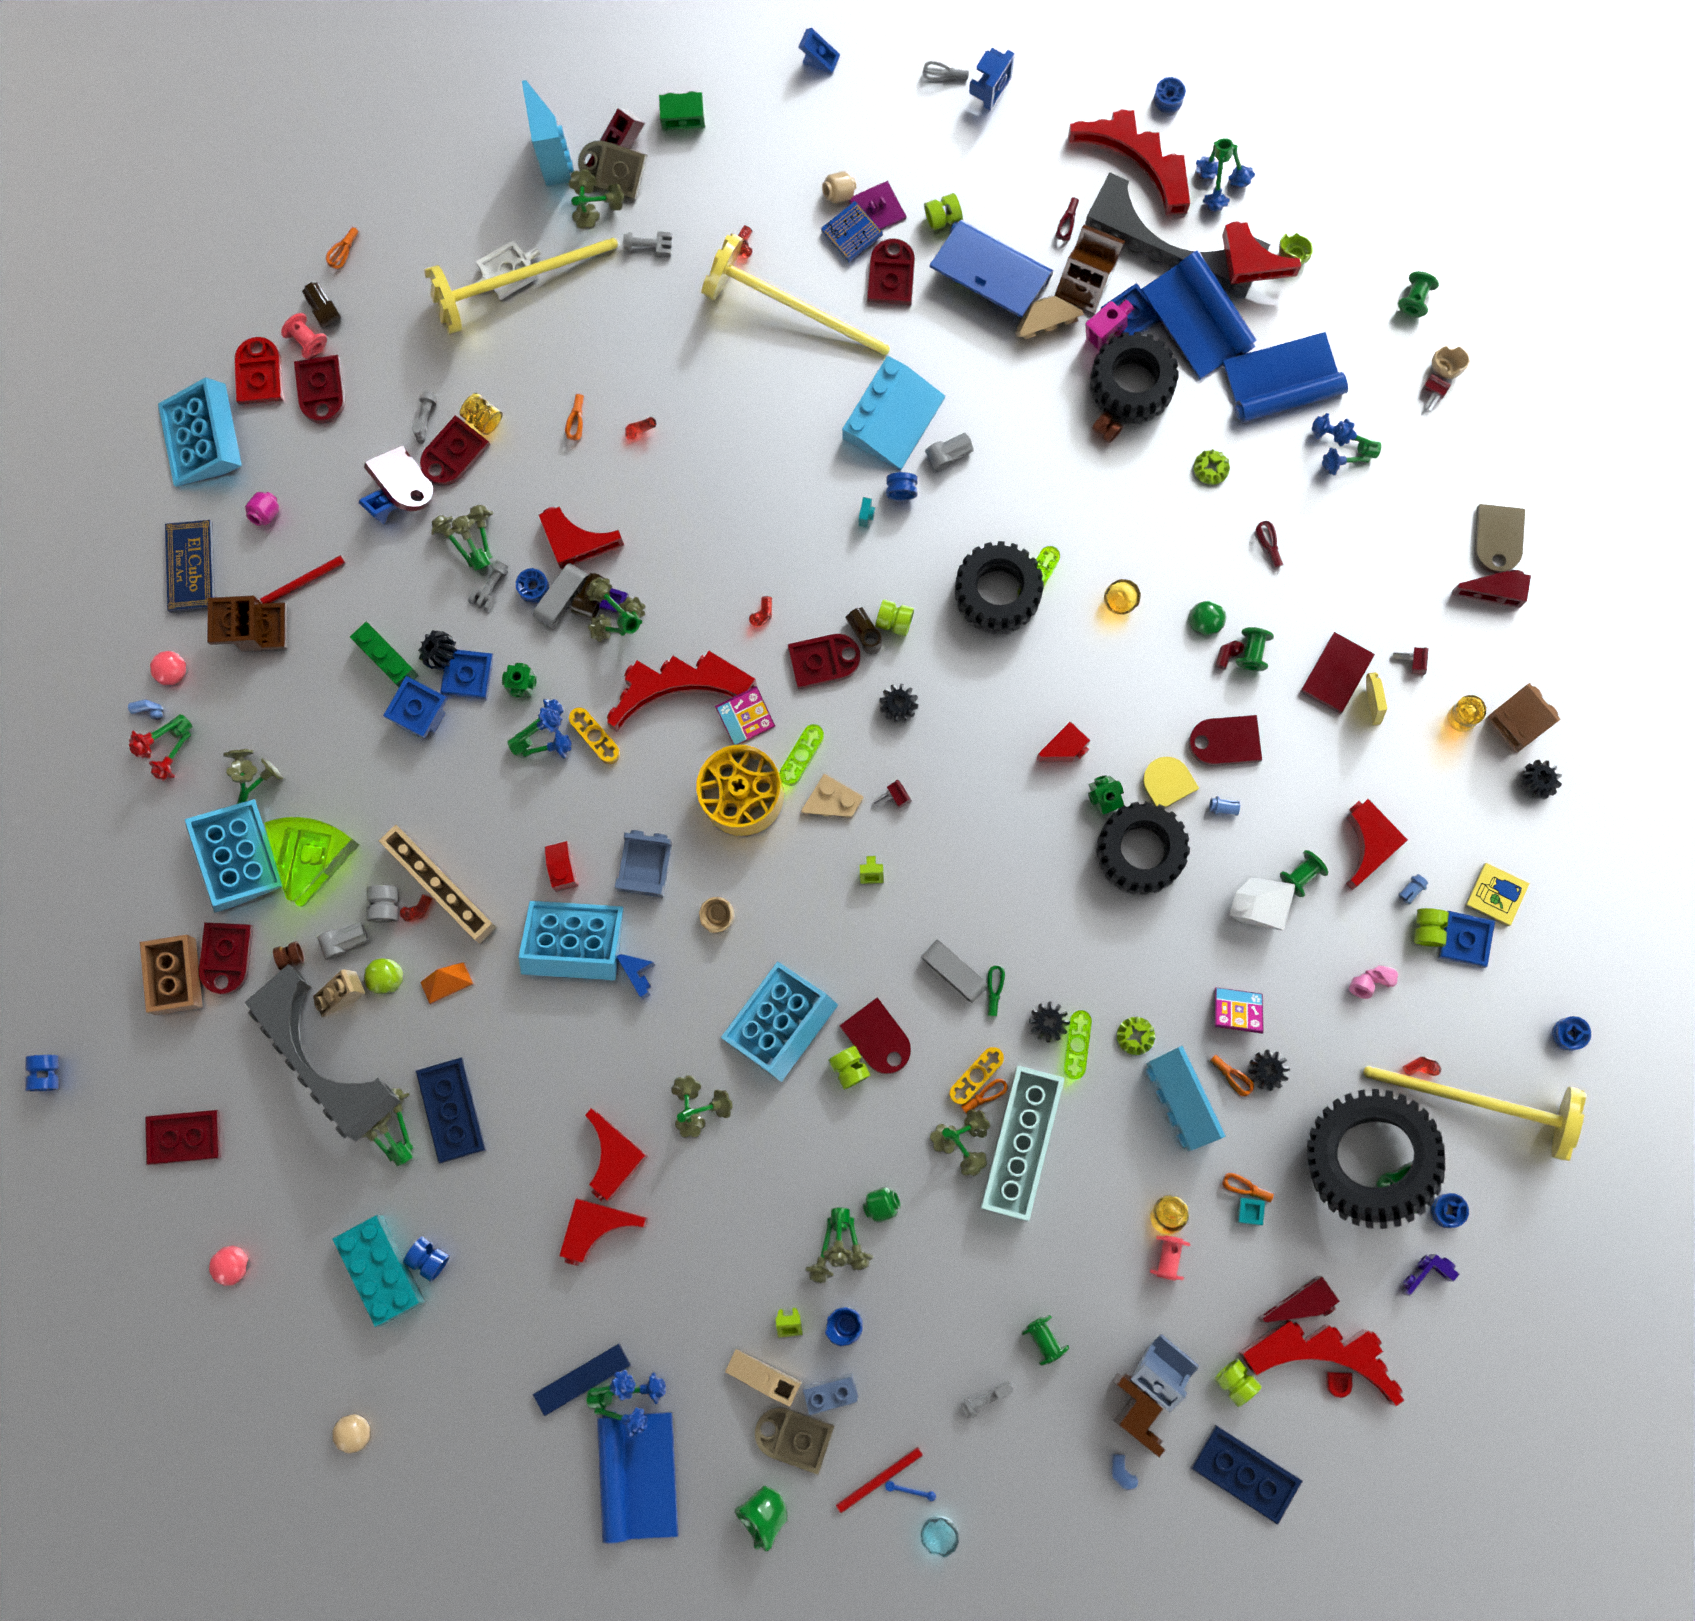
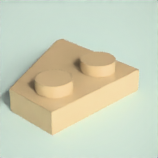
[801,774,864,818]

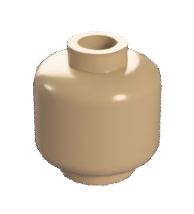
[822,171,856,203]

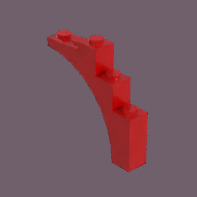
[1068,109,1190,215]
[607,651,757,732]
[1238,1320,1404,1406]

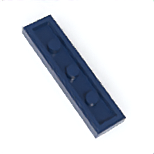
[533,1343,631,1416]

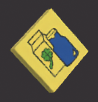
[1465,863,1530,926]

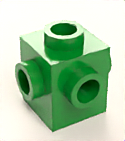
[502,663,537,698]
[1088,775,1124,815]

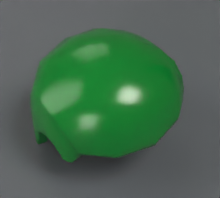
[1188,600,1227,635]

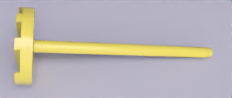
[701,234,890,355]
[424,238,618,335]
[1363,1066,1586,1161]

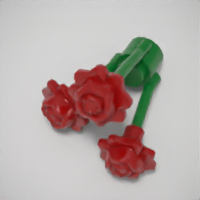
[129,714,193,781]

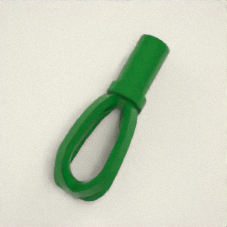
[987,965,1005,1016]

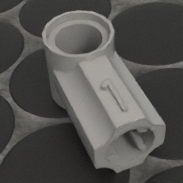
[925,432,974,472]
[317,922,369,960]

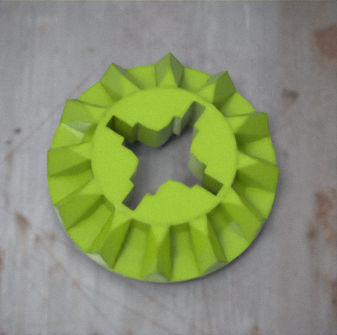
[1194,448,1231,485]
[1117,1017,1156,1055]

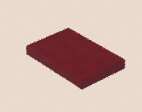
[1300,632,1375,714]
[145,1110,221,1165]

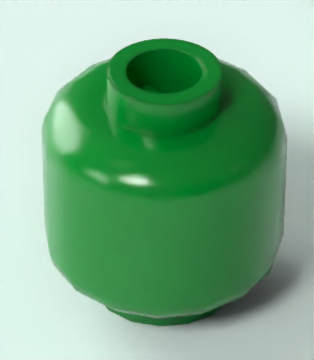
[863,1187,901,1223]

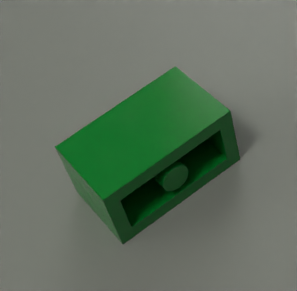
[659,91,705,130]

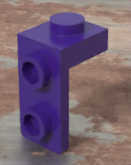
[1401,1254,1460,1296]

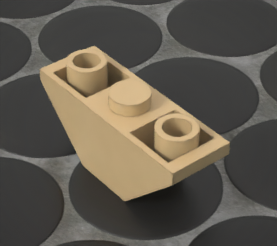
[1015,296,1084,340]
[313,969,365,1017]

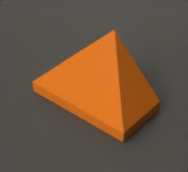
[420,962,473,1004]

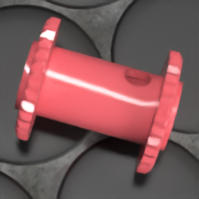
[281,313,327,359]
[1150,1235,1190,1281]

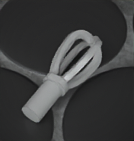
[923,61,969,81]

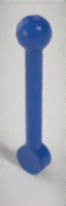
[885,1481,936,1501]

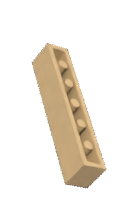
[379,825,497,944]

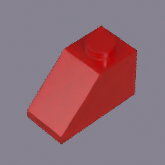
[1036,722,1090,762]
[545,841,579,892]

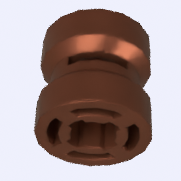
[1092,411,1124,443]
[273,941,304,971]

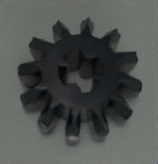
[418,630,457,670]
[879,684,918,723]
[1520,759,1562,799]
[1029,1001,1070,1043]
[1248,1050,1290,1091]

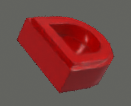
[1326,1372,1353,1398]

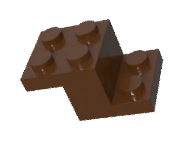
[1054,225,1125,313]
[207,596,287,651]
[1112,1373,1165,1458]

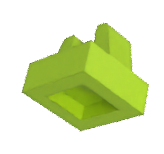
[860,856,884,884]
[775,1308,803,1338]

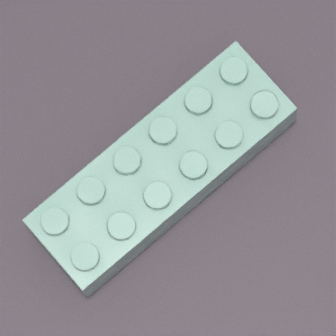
[980,1065,1065,1221]

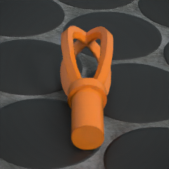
[326,227,359,269]
[565,394,584,440]
[1210,1054,1254,1096]
[961,1078,1008,1114]
[1223,1173,1274,1203]

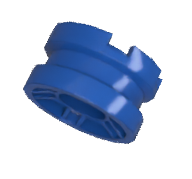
[1153,77,1186,114]
[886,472,918,500]
[515,568,550,604]
[1552,1016,1592,1051]
[1430,1193,1469,1228]

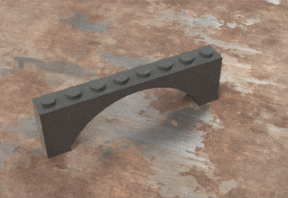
[1085,172,1271,299]
[245,964,401,1142]

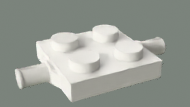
[476,240,541,300]

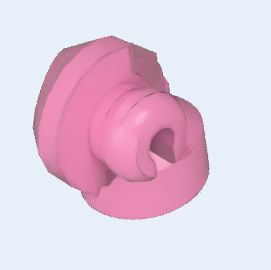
[1349,965,1398,999]

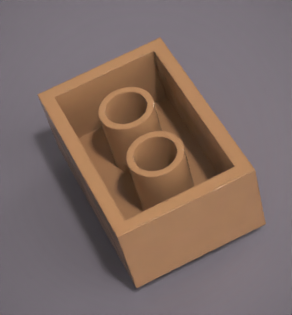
[140,935,203,1015]

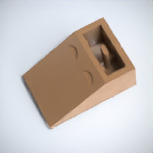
[1487,683,1561,753]

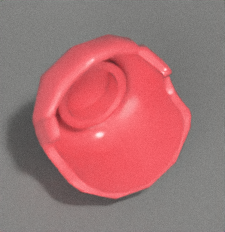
[150,651,186,685]
[209,1245,248,1286]

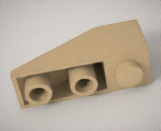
[725,1349,802,1407]

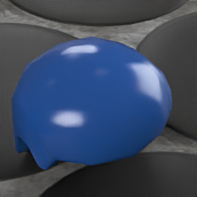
[825,1307,863,1346]

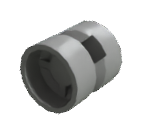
[366,885,398,923]

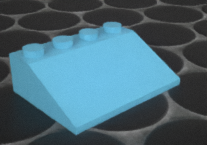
[522,80,574,186]
[842,355,945,471]
[158,377,242,486]
[185,799,284,913]
[518,901,623,980]
[721,961,838,1082]
[1145,1046,1226,1151]

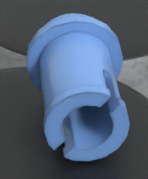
[1209,796,1240,816]
[1398,874,1428,905]

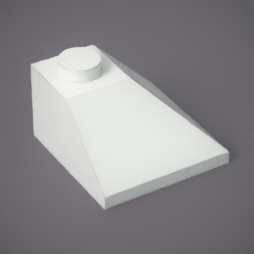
[1229,877,1295,931]

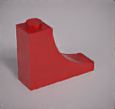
[1222,221,1301,284]
[539,506,624,570]
[1345,799,1408,890]
[585,1108,648,1201]
[559,1199,648,1266]

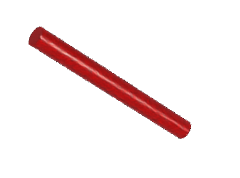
[260,555,345,604]
[836,1447,923,1513]

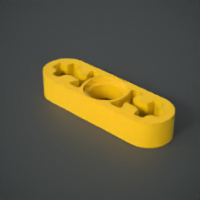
[569,707,620,764]
[949,1047,1004,1105]

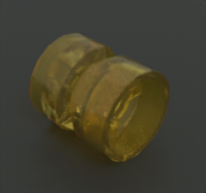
[459,393,503,435]
[1447,695,1486,732]

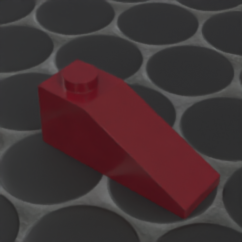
[587,108,645,167]
[1452,570,1531,608]
[1258,1276,1340,1323]

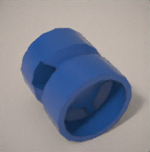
[25,1055,59,1092]
[403,1236,450,1282]

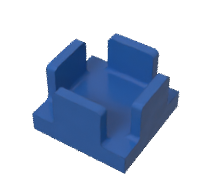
[969,48,1015,111]
[383,676,448,739]

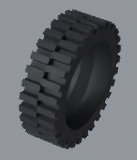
[1307,1089,1445,1229]

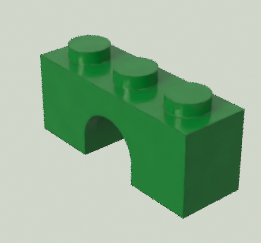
[350,621,419,688]

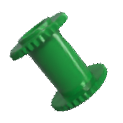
[1397,271,1439,317]
[1236,627,1274,671]
[1280,850,1328,897]
[1021,1315,1069,1366]

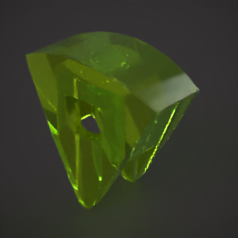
[264,817,360,907]

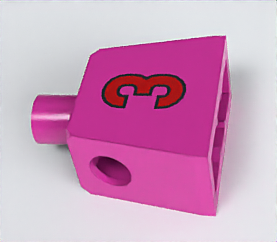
[1085,299,1134,351]

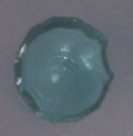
[920,1516,959,1558]

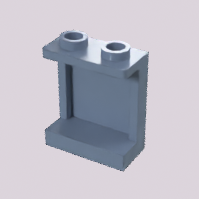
[615,830,673,898]
[1131,1334,1199,1413]
[803,1373,859,1415]

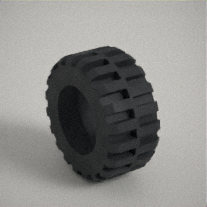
[1090,332,1179,424]
[955,541,1044,634]
[1096,801,1190,895]

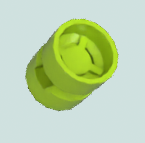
[924,193,963,231]
[875,599,915,636]
[1414,908,1449,947]
[828,1046,871,1090]
[1214,1358,1262,1407]

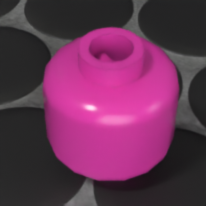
[245,492,280,526]

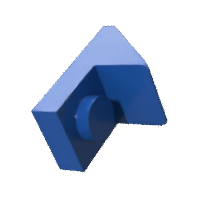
[798,27,841,73]
[358,489,398,525]
[617,954,655,1000]

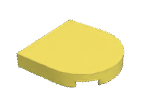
[1366,672,1388,725]
[1143,757,1199,808]

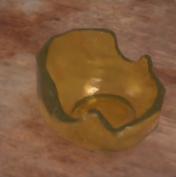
[1103,579,1141,615]
[1150,1195,1189,1235]

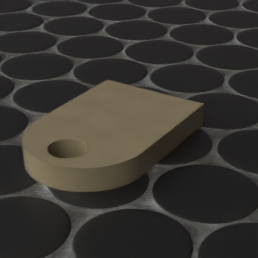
[578,141,648,199]
[1474,504,1525,574]
[755,1407,835,1475]

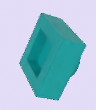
[858,497,876,528]
[1237,1198,1265,1225]

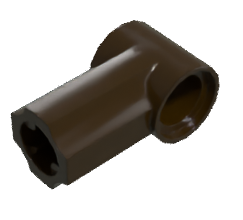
[302,282,342,329]
[571,573,605,621]
[845,607,882,654]

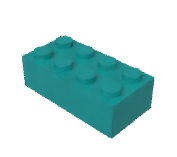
[333,1215,425,1327]

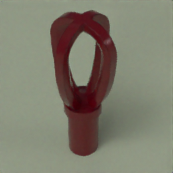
[1056,197,1079,241]
[1256,521,1284,568]

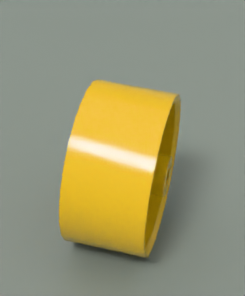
[696,745,784,836]

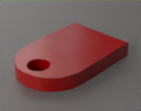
[234,337,283,405]

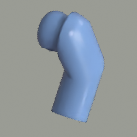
[128,699,164,720]
[1112,1454,1138,1490]

